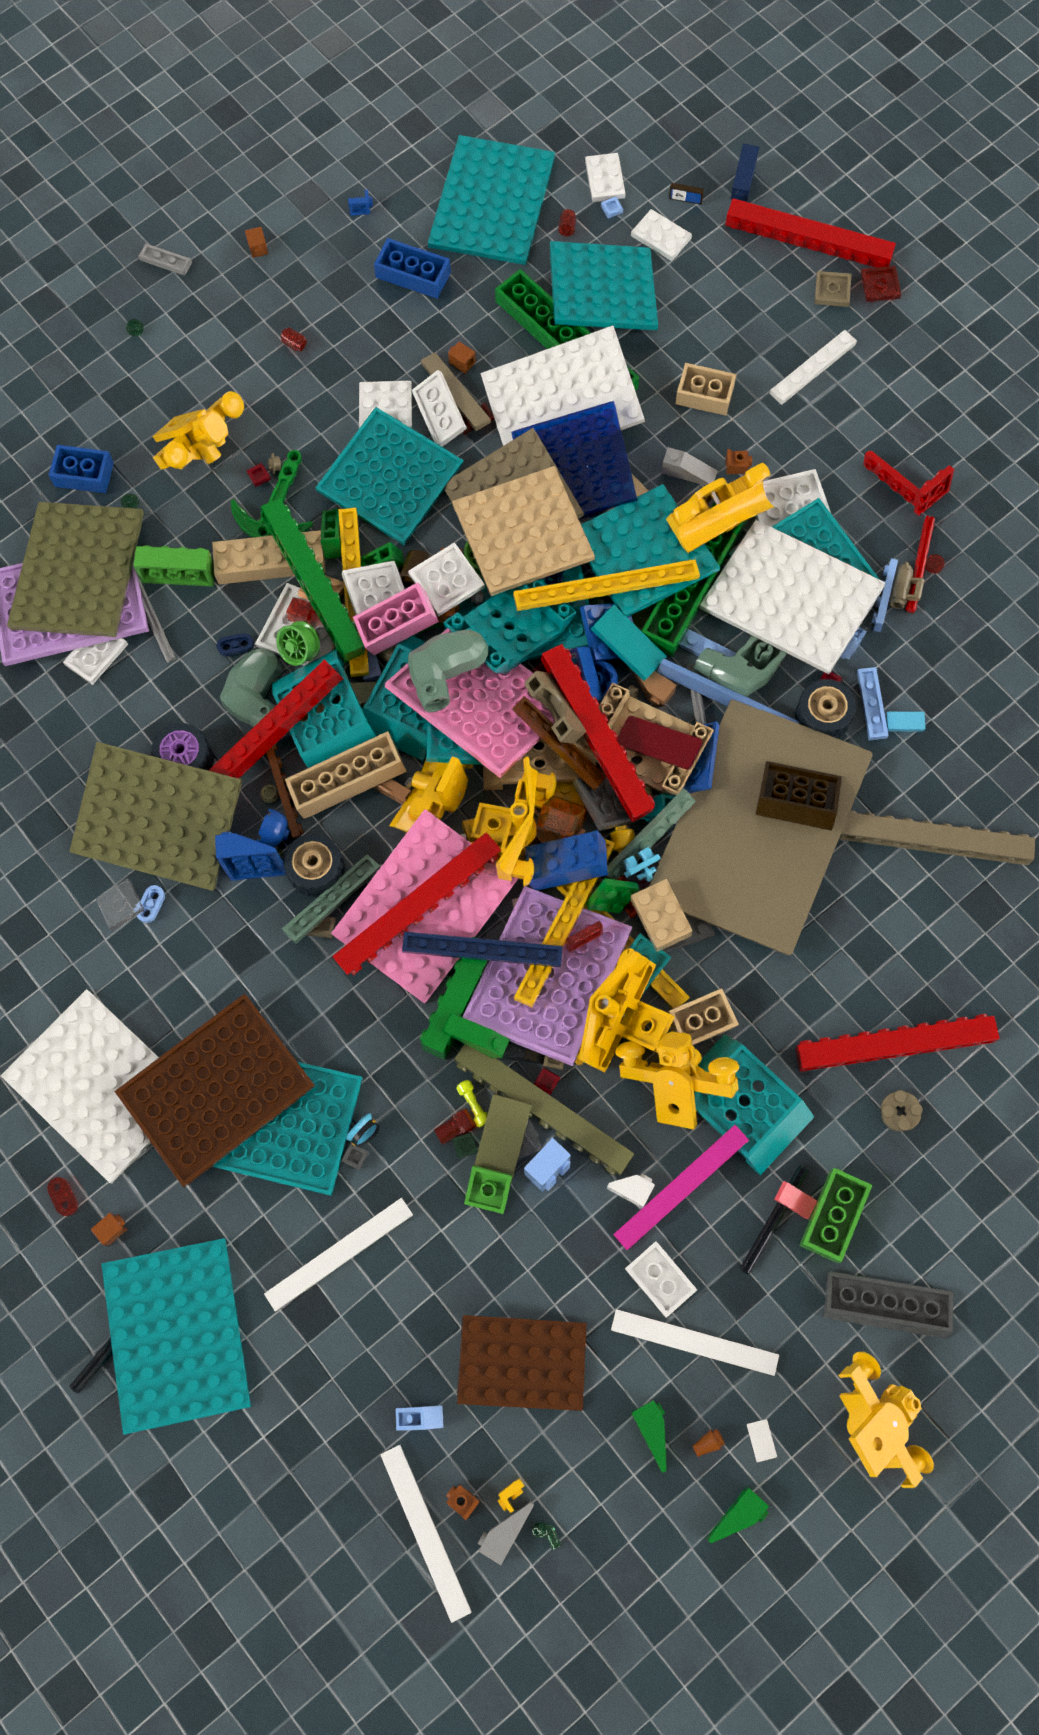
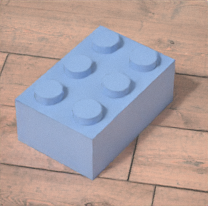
[524,1138,571,1192]

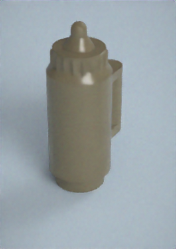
[889,561,925,609]

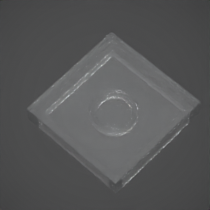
[96,879,145,931]

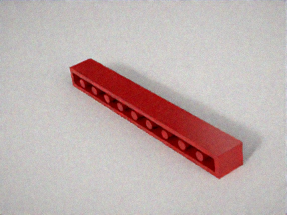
[725,198,896,270]
[541,644,655,822]
[208,659,343,779]
[332,832,501,976]
[795,1014,1000,1072]

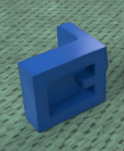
[348,190,373,216]

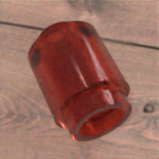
[558,209,577,237]
[280,327,307,352]

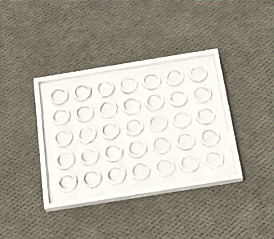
[481,326,645,455]
[700,520,885,674]
[1,989,159,1184]

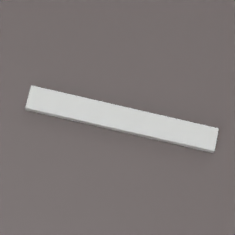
[264,1198,413,1311]
[611,1309,779,1376]
[380,1445,472,1623]

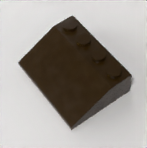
[755,761,842,831]

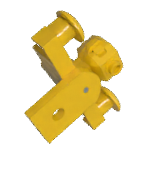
[152,391,244,470]
[615,1031,739,1129]
[839,1352,934,1488]

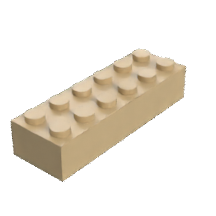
[212,530,326,585]
[285,731,407,819]

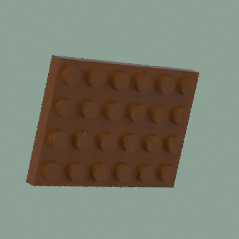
[456,1315,587,1411]

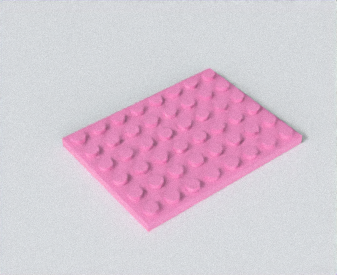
[385,628,554,778]
[331,809,518,1004]

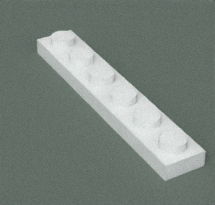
[770,330,857,405]

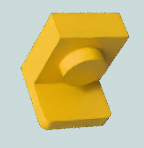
[497,1477,524,1513]

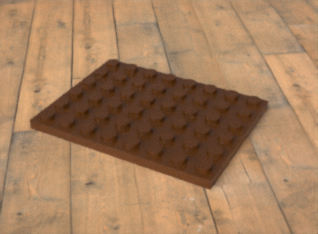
[114,993,316,1188]

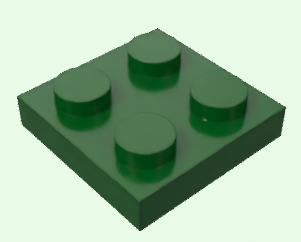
[586,878,639,913]

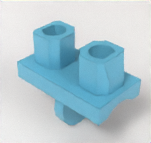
[623,847,661,882]

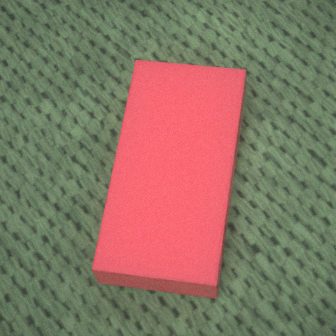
[774,1181,817,1219]

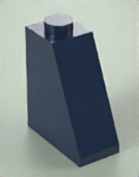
[731,143,760,202]

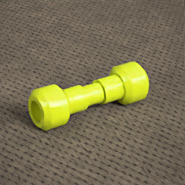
[456,1080,488,1128]

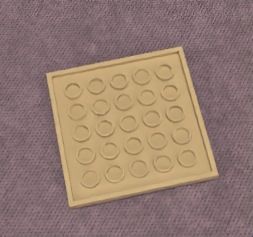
[452,466,595,596]

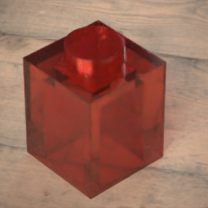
[286,597,316,624]

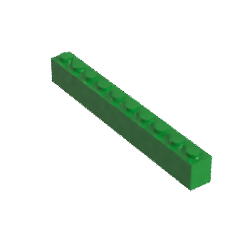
[261,498,365,663]

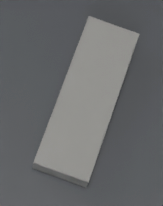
[138,244,192,276]

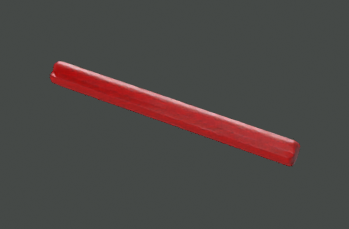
[905,515,935,613]

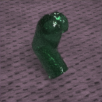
[532,1522,561,1550]

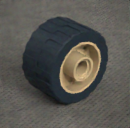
[795,679,856,739]
[283,833,345,897]

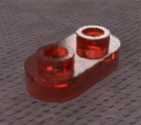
[47,1177,78,1216]

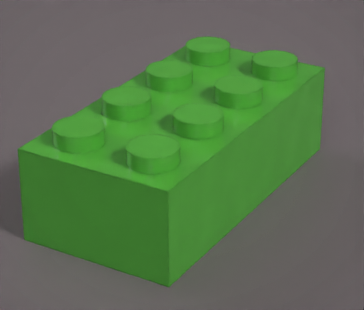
[133,545,215,587]
[799,1168,872,1264]

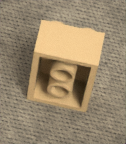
[675,363,737,416]
[631,879,693,952]
[667,988,739,1046]

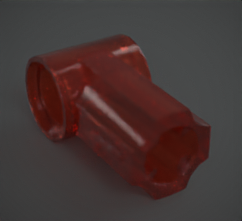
[434,1108,477,1145]

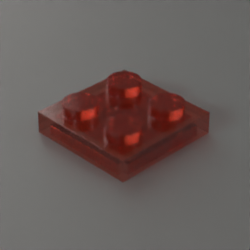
[861,266,901,302]

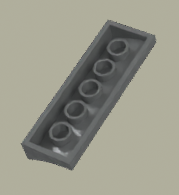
[822,1271,953,1339]

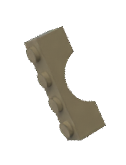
[524,671,587,744]

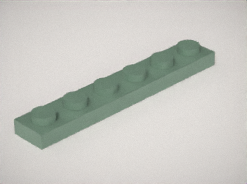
[607,788,696,880]
[282,854,381,944]

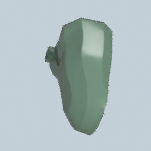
[408,630,488,712]
[694,635,787,697]
[220,648,282,727]

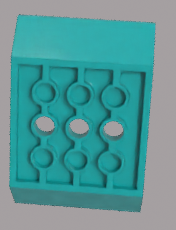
[444,579,577,674]
[363,636,427,762]
[272,649,377,768]
[694,1034,814,1175]

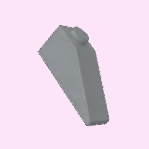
[661,447,717,486]
[477,1501,534,1565]

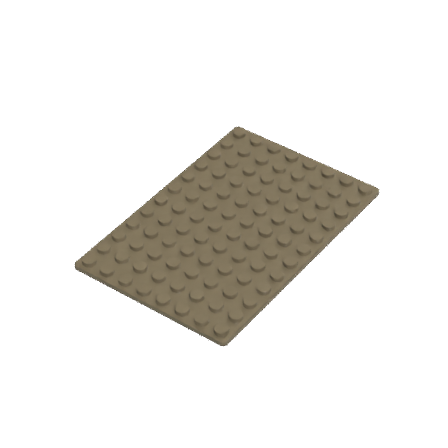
[649,699,873,956]

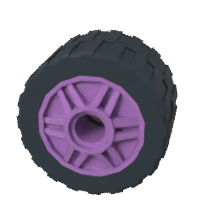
[151,723,214,770]

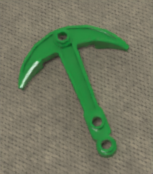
[231,450,313,538]

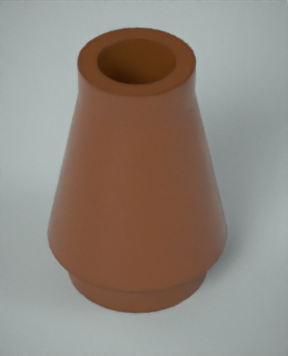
[692,1428,725,1457]

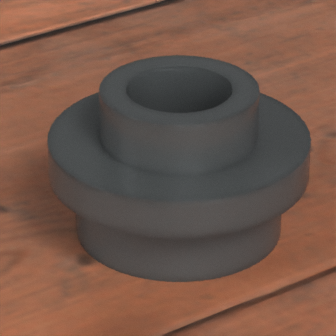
[471,590,483,607]

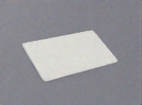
[747,1419,777,1462]

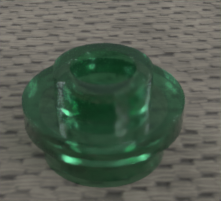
[126,319,144,336]
[121,493,139,509]

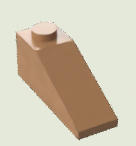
[627,665,676,707]

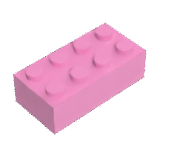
[353,583,439,656]

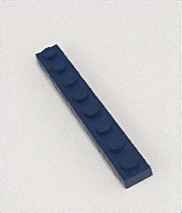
[402,932,563,968]

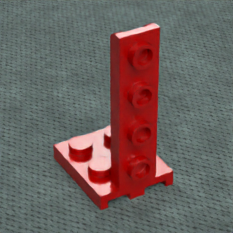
[863,451,955,516]

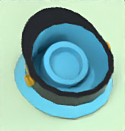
[346,1113,379,1146]

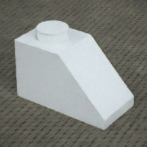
[607,1174,655,1208]

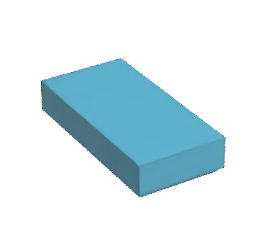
[886,712,926,732]

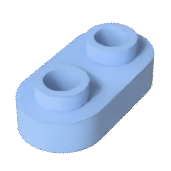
[136,885,165,923]

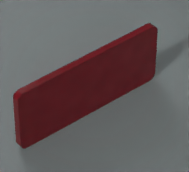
[617,716,703,770]

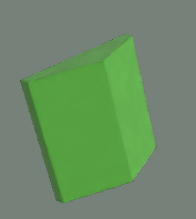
[464,1165,512,1214]

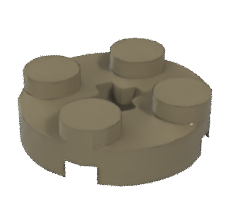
[880,1090,923,1132]

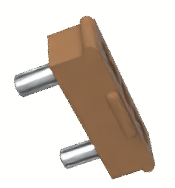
[372,777,412,805]

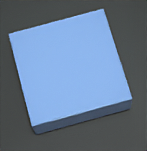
[601,197,623,219]

